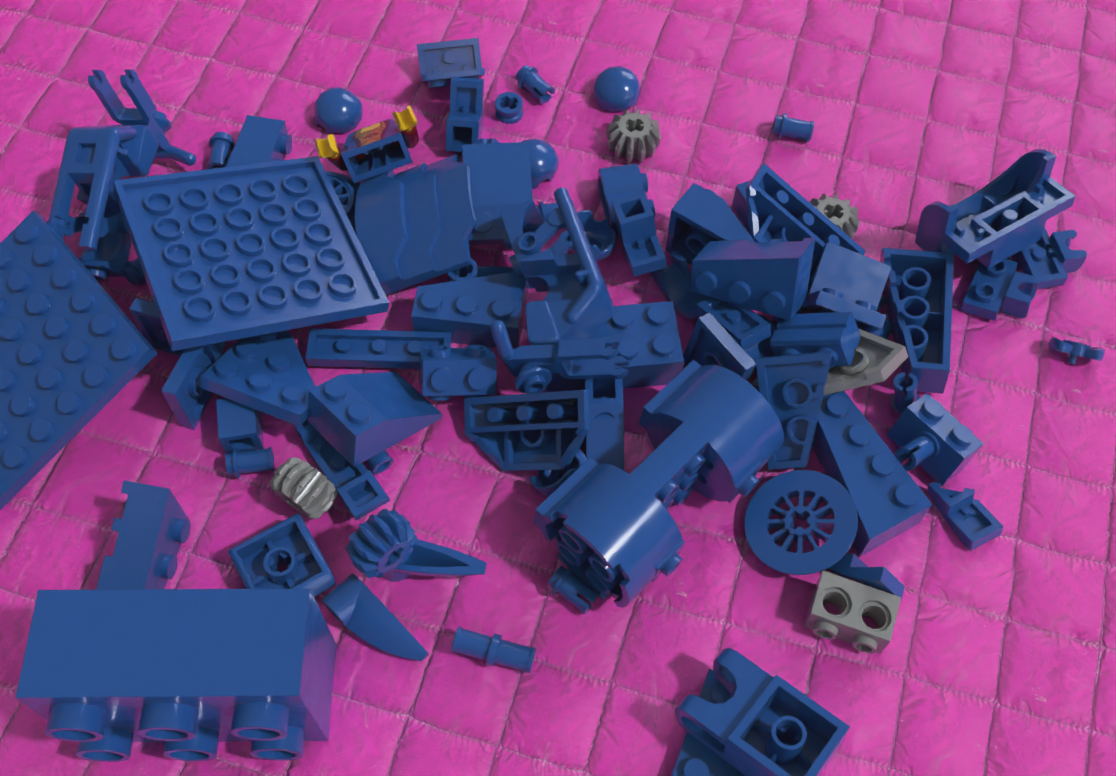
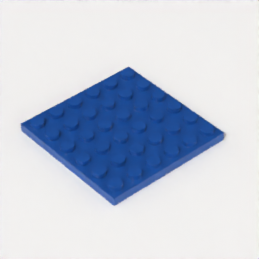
[113,156,389,351]
[0,211,158,510]

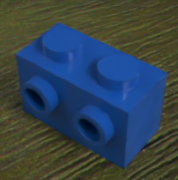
[419,345,497,401]

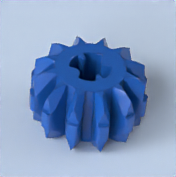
[345,509,417,578]

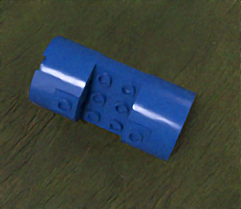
[534,360,784,608]

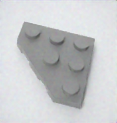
[751,329,908,396]

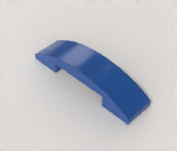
[292,418,390,521]

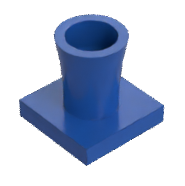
[683,312,777,381]

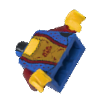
[314,105,419,183]

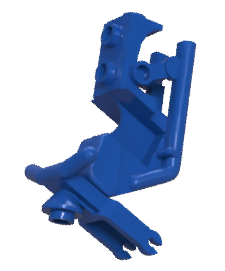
[48,69,196,281]
[490,187,629,394]

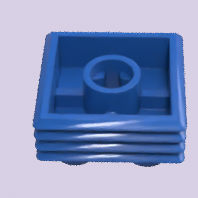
[228,514,336,596]

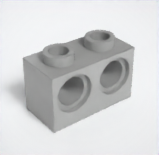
[803,571,901,654]

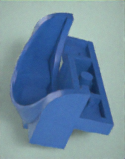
[915,149,1075,268]

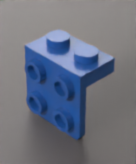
[417,38,485,88]

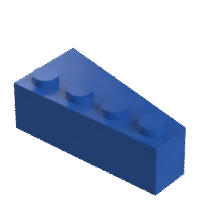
[880,248,954,394]
[812,391,933,557]

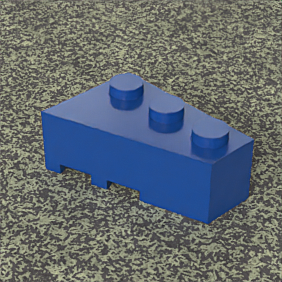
[690,238,815,321]
[411,271,528,349]
[96,480,191,590]

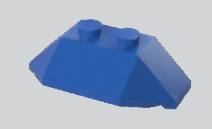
[746,163,866,283]
[464,390,589,471]

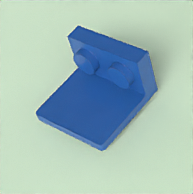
[802,242,891,332]

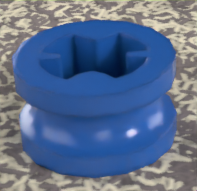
[495,92,523,124]

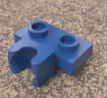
[1015,227,1087,289]
[961,259,1039,321]

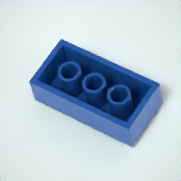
[540,301,684,393]

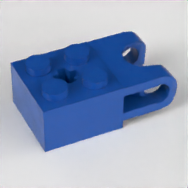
[674,648,850,776]

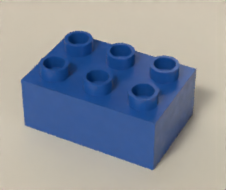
[15,588,336,762]

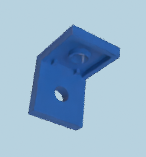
[129,297,226,430]

